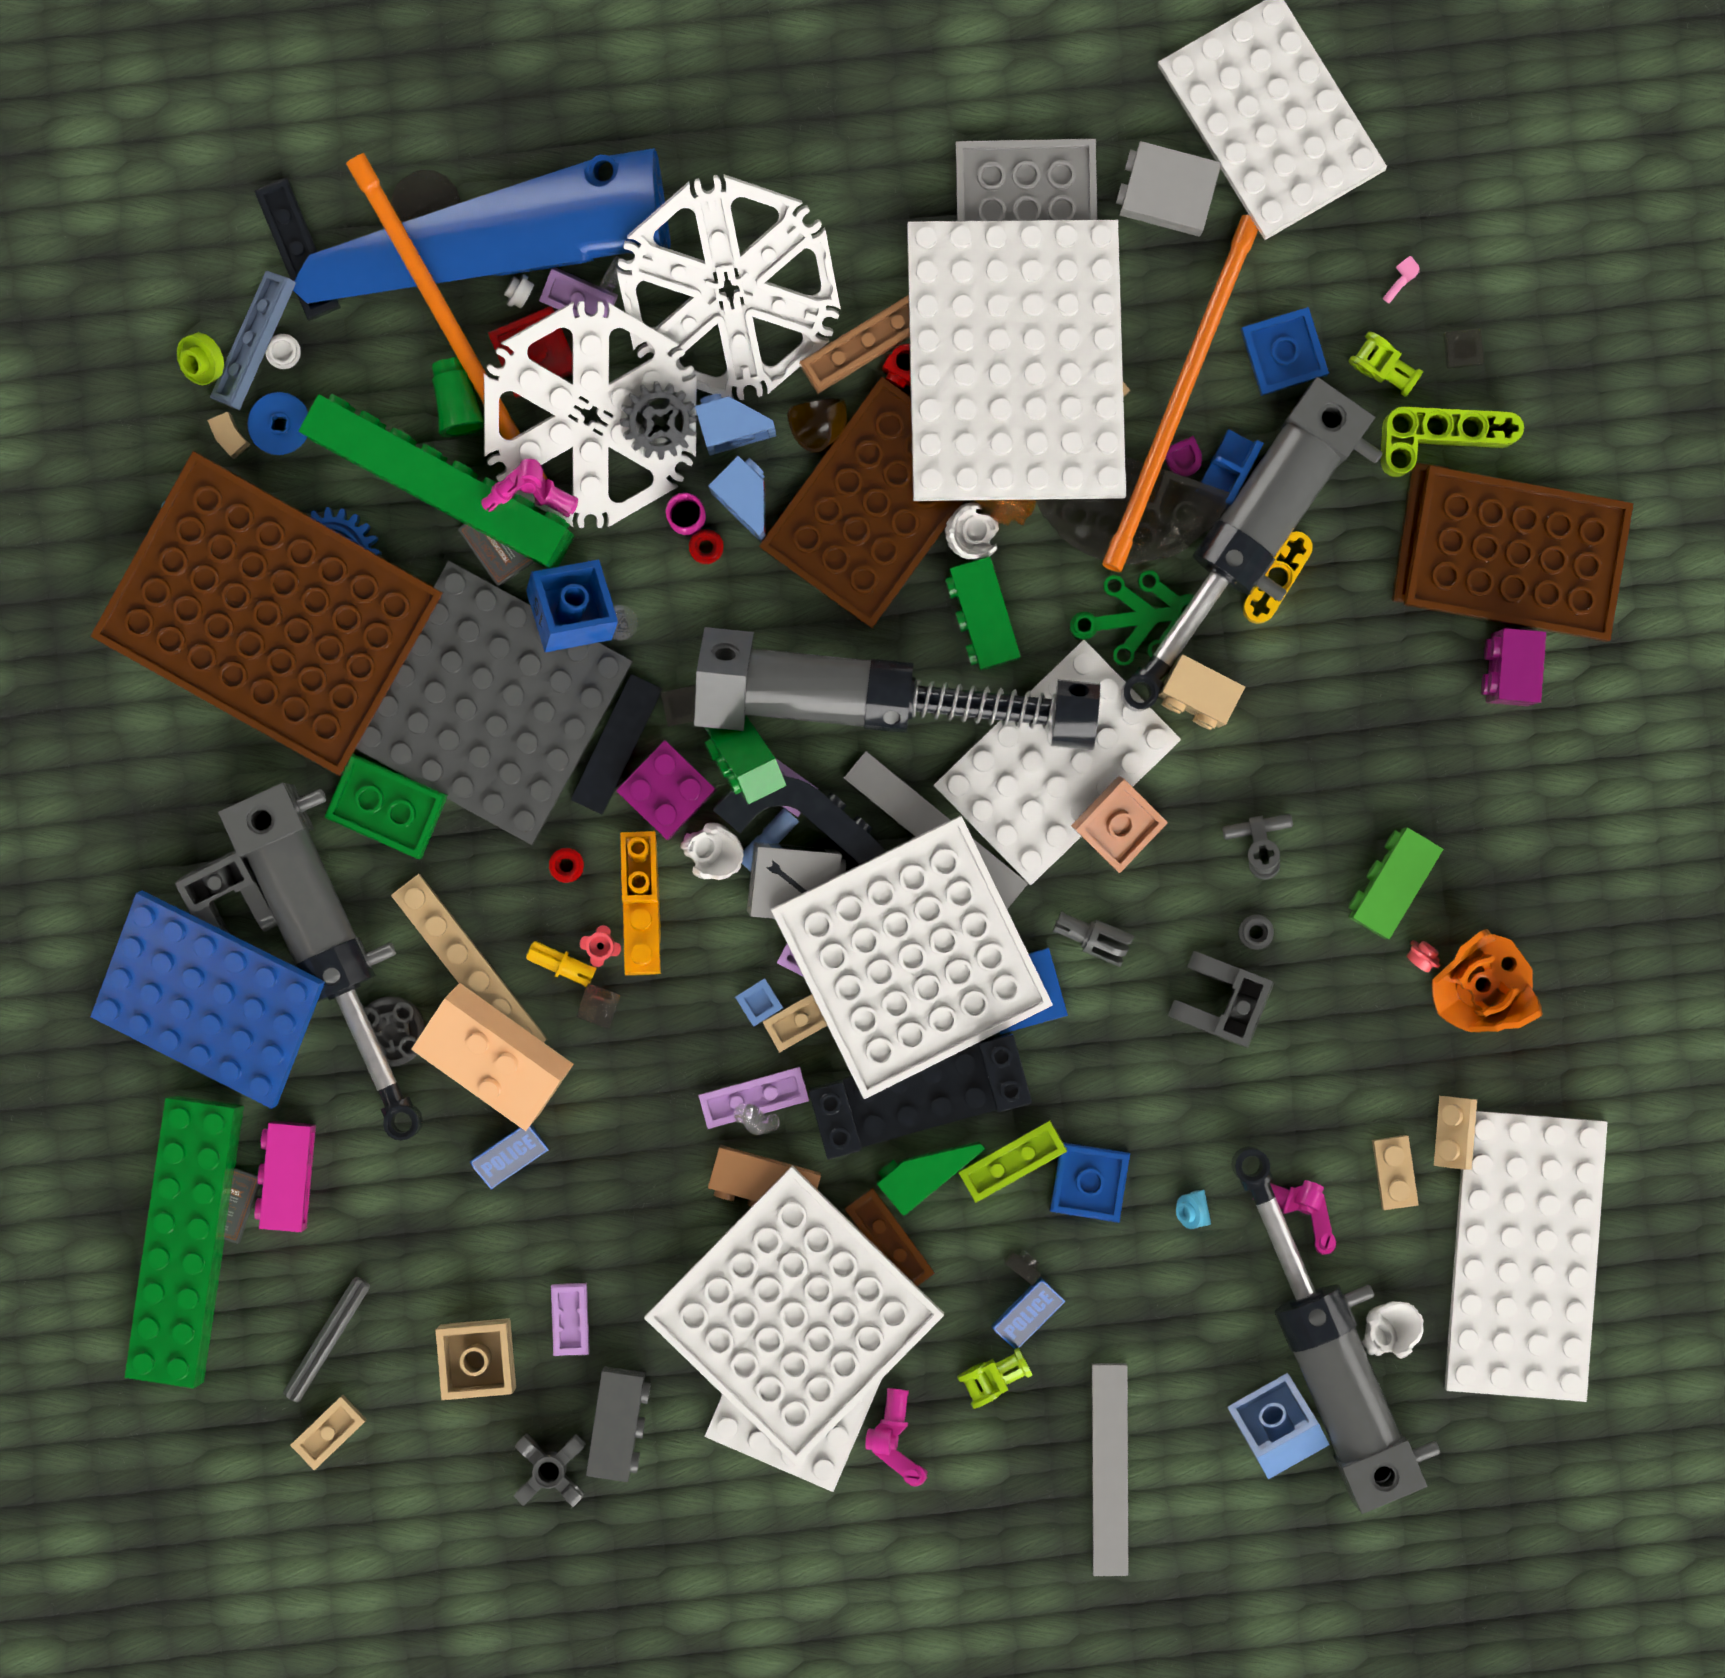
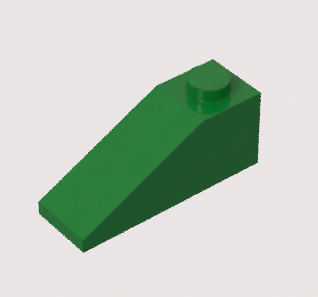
[877,1141,985,1216]

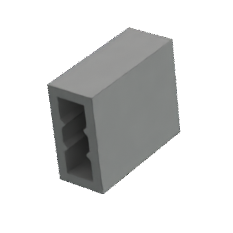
[1116,141,1221,237]

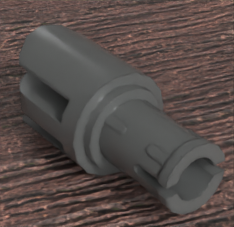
[1053,911,1135,967]

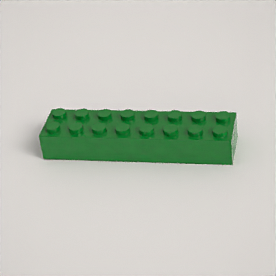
[298,394,575,569]
[124,1095,244,1389]

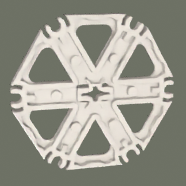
[616,174,840,400]
[484,301,697,528]

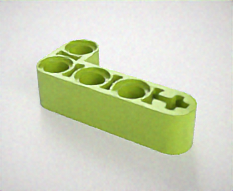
[1381,407,1524,477]

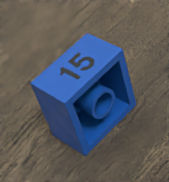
[526,560,618,652]

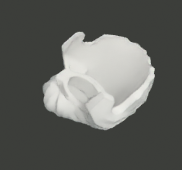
[945,503,999,560]
[680,823,744,880]
[1362,1301,1424,1359]

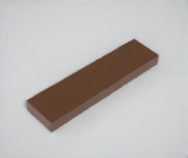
[1392,463,1448,603]

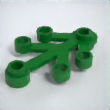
[1069,570,1195,666]

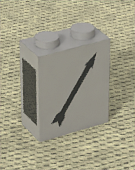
[747,842,846,919]

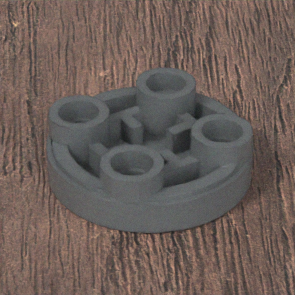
[364,997,426,1067]

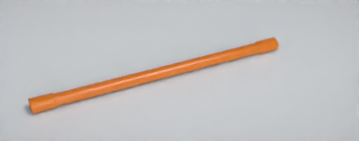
[346,153,548,480]
[1102,215,1258,572]

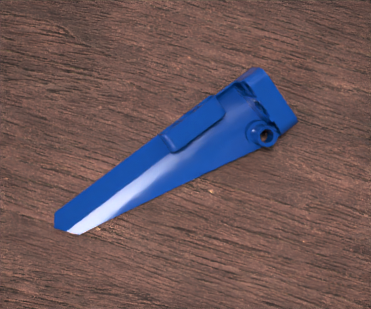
[293,148,671,304]

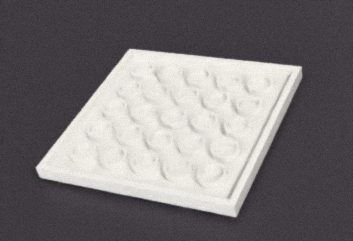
[770,816,1053,1099]
[644,1165,944,1465]

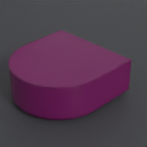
[1165,436,1202,477]

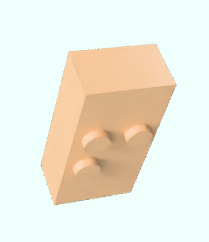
[411,983,574,1131]

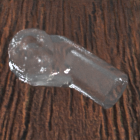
[734,1104,780,1135]

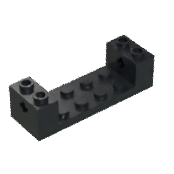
[809,1033,1032,1160]

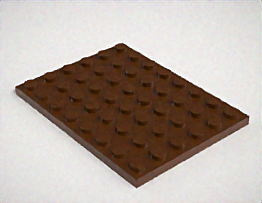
[90,451,444,776]

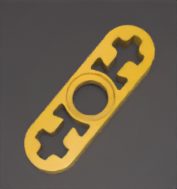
[1243,531,1313,624]

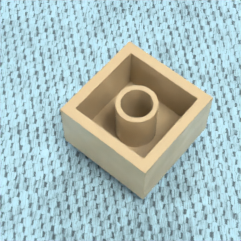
[1158,654,1245,730]
[435,1318,516,1400]

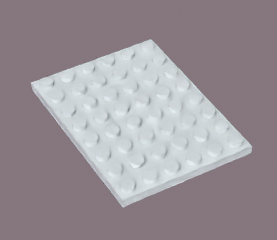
[907,220,1126,501]

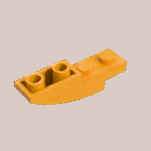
[620,831,661,975]

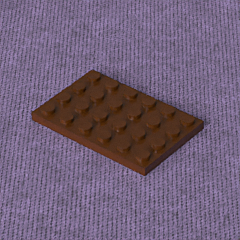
[759,377,965,629]
[1403,466,1634,642]

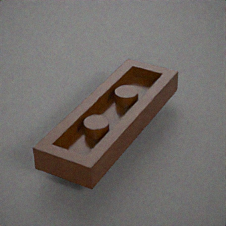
[845,1187,935,1286]

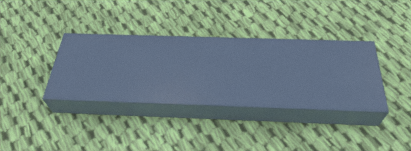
[210,271,296,410]

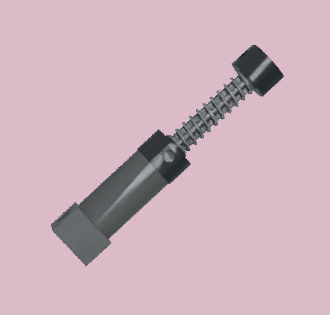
[694,627,1101,750]

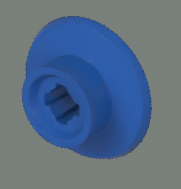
[247,392,308,455]

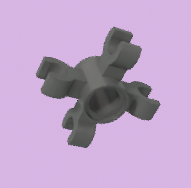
[514,1433,586,1507]

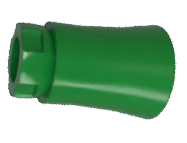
[432,357,484,437]

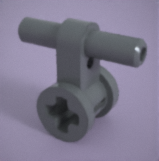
[1222,814,1293,880]

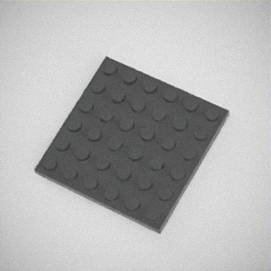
[356,561,633,845]

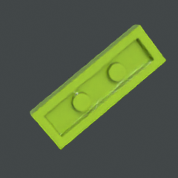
[958,1120,1068,1203]

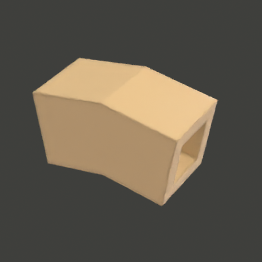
[207,412,250,459]

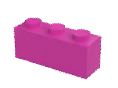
[254,1121,316,1232]

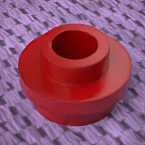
[689,529,724,565]
[549,848,584,883]

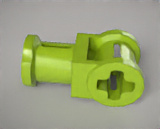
[1348,331,1424,397]
[957,1347,1033,1409]

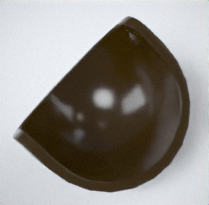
[787,398,847,453]

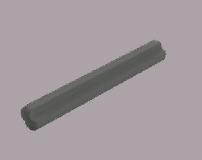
[283,1277,370,1402]

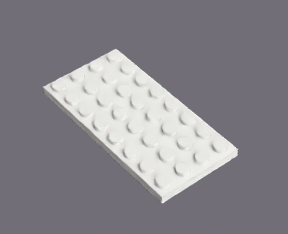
[1444,1111,1608,1402]

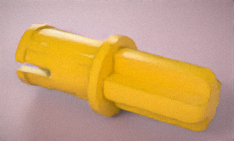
[526,941,597,988]

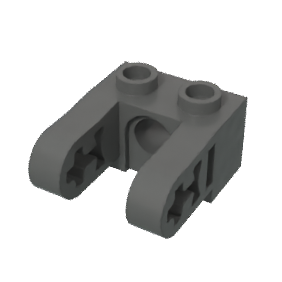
[175,850,278,934]
[1168,951,1274,1048]

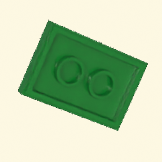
[324,753,448,859]

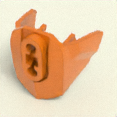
[1432,929,1543,1032]

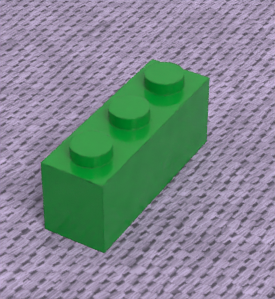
[945,556,1021,671]
[704,715,787,804]

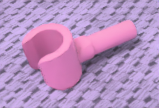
[1382,256,1419,304]

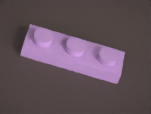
[698,1067,809,1129]

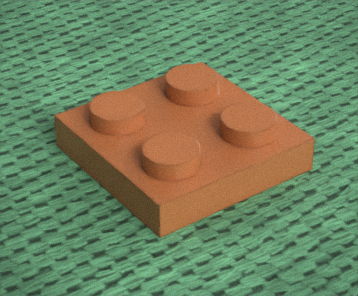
[1071,775,1168,873]

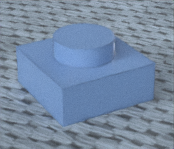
[735,978,784,1027]

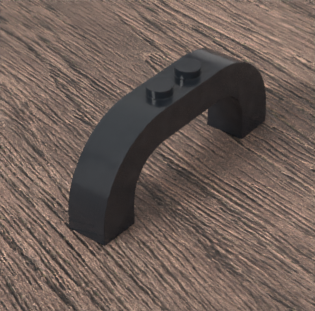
[712,775,886,865]

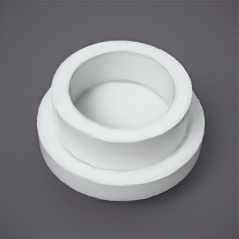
[504,274,534,309]
[265,334,301,369]

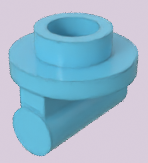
[1176,1190,1211,1229]

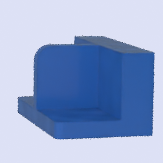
[1195,430,1264,509]

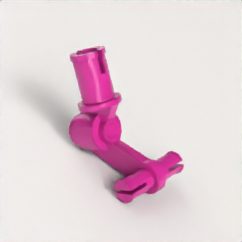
[481,459,578,517]
[1253,1180,1336,1255]
[865,1388,928,1487]

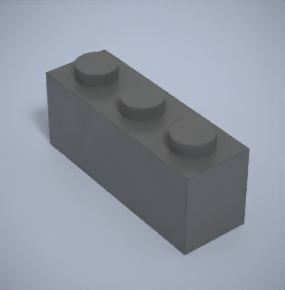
[586,1366,651,1482]

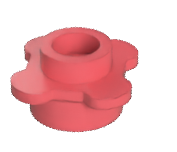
[580,925,621,967]
[1406,940,1441,973]

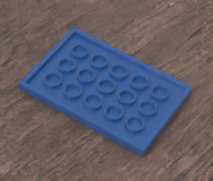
[90,890,325,1109]

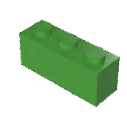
[1348,827,1444,939]

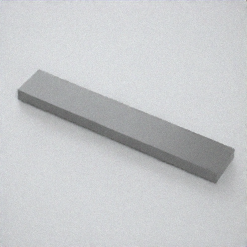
[844,751,1028,909]
[1092,1363,1128,1576]

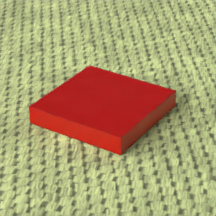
[488,306,572,398]

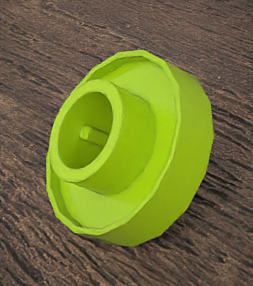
[177,332,224,386]

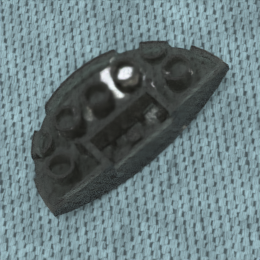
[1035,456,1230,564]

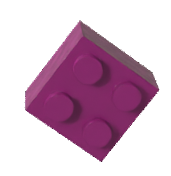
[1481,628,1547,706]
[616,740,717,840]

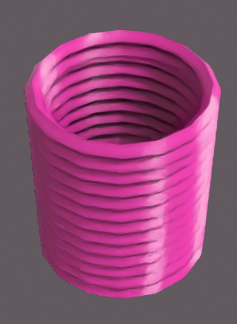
[665,493,706,535]

